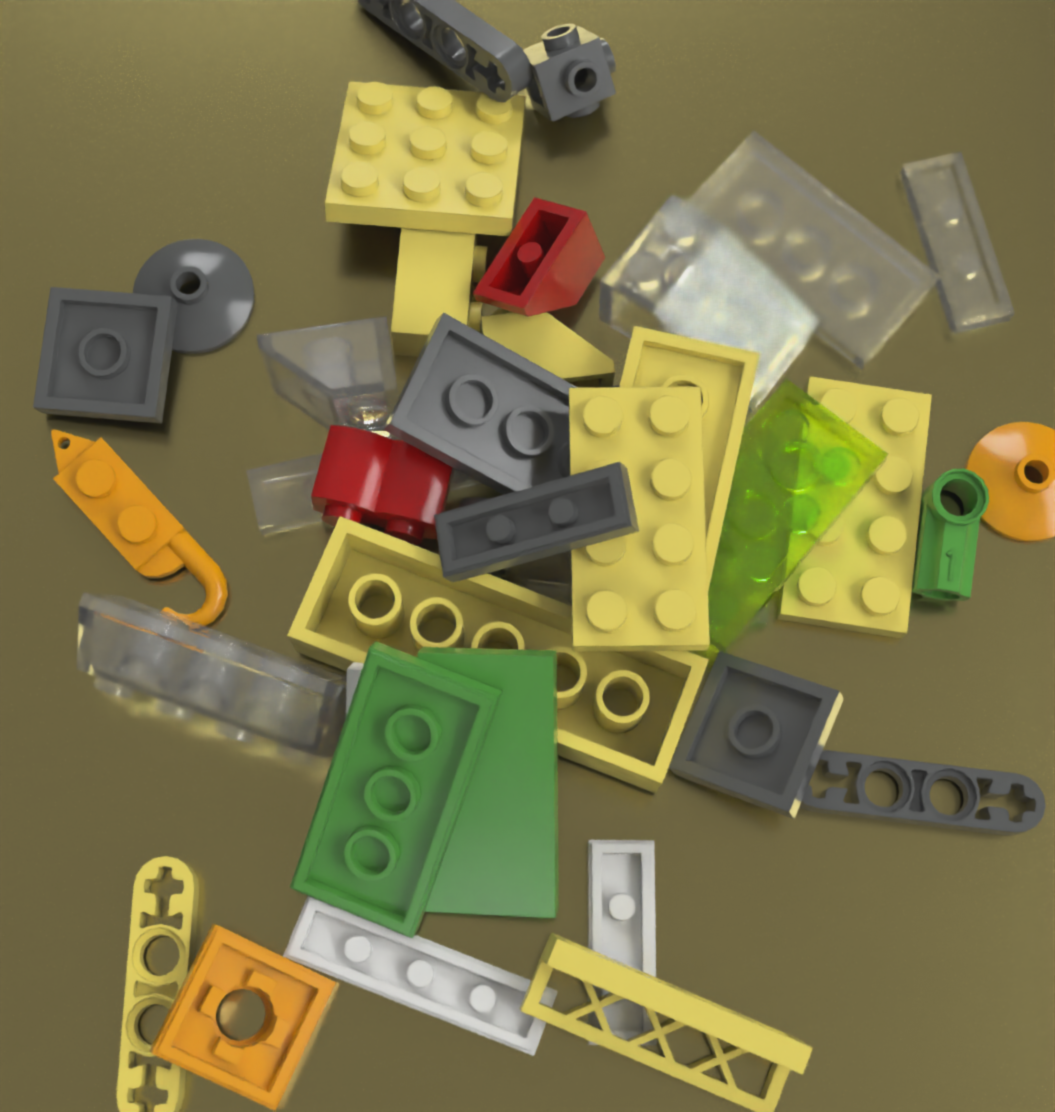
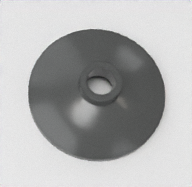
[133,239,255,354]

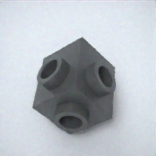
[523,24,616,122]

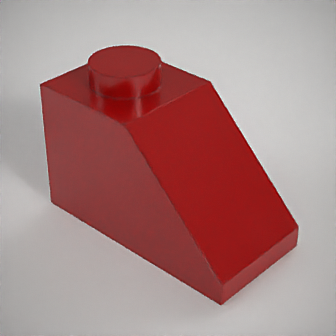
[473,197,605,317]

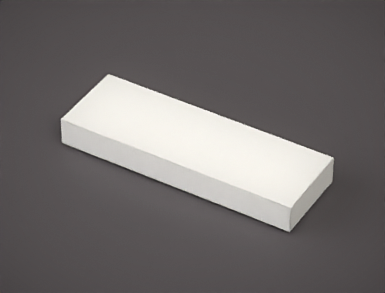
[587,840,657,1045]

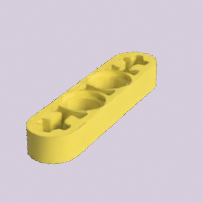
[116,856,199,1112]

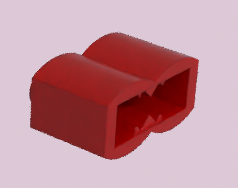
[311,425,455,545]

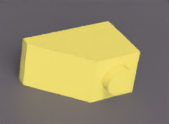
[481,308,615,388]

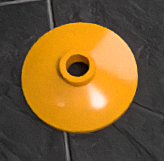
[965,422,1055,542]

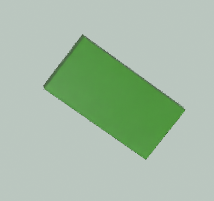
[290,641,503,938]
[417,647,559,918]

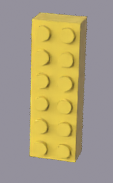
[287,516,709,794]

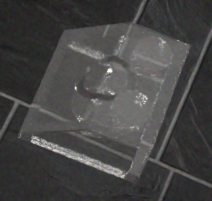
[257,316,399,438]

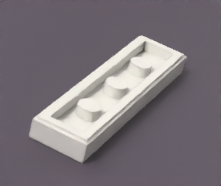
[283,896,558,1056]

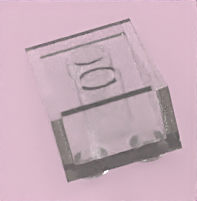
[599,194,820,414]

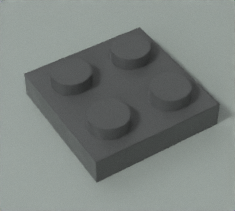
[33,287,178,423]
[669,651,844,819]

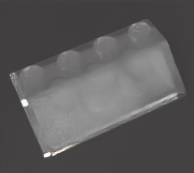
[77,592,347,765]

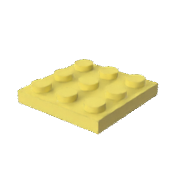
[325,81,526,236]

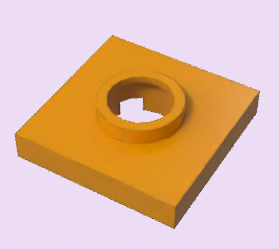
[149,924,336,1111]

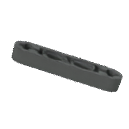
[357,0,533,102]
[800,750,1046,836]

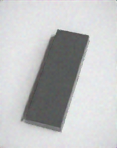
[434,462,639,583]

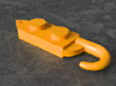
[51,429,228,630]

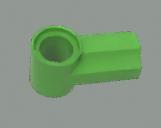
[912,468,989,601]

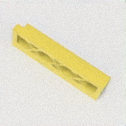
[519,932,813,1112]

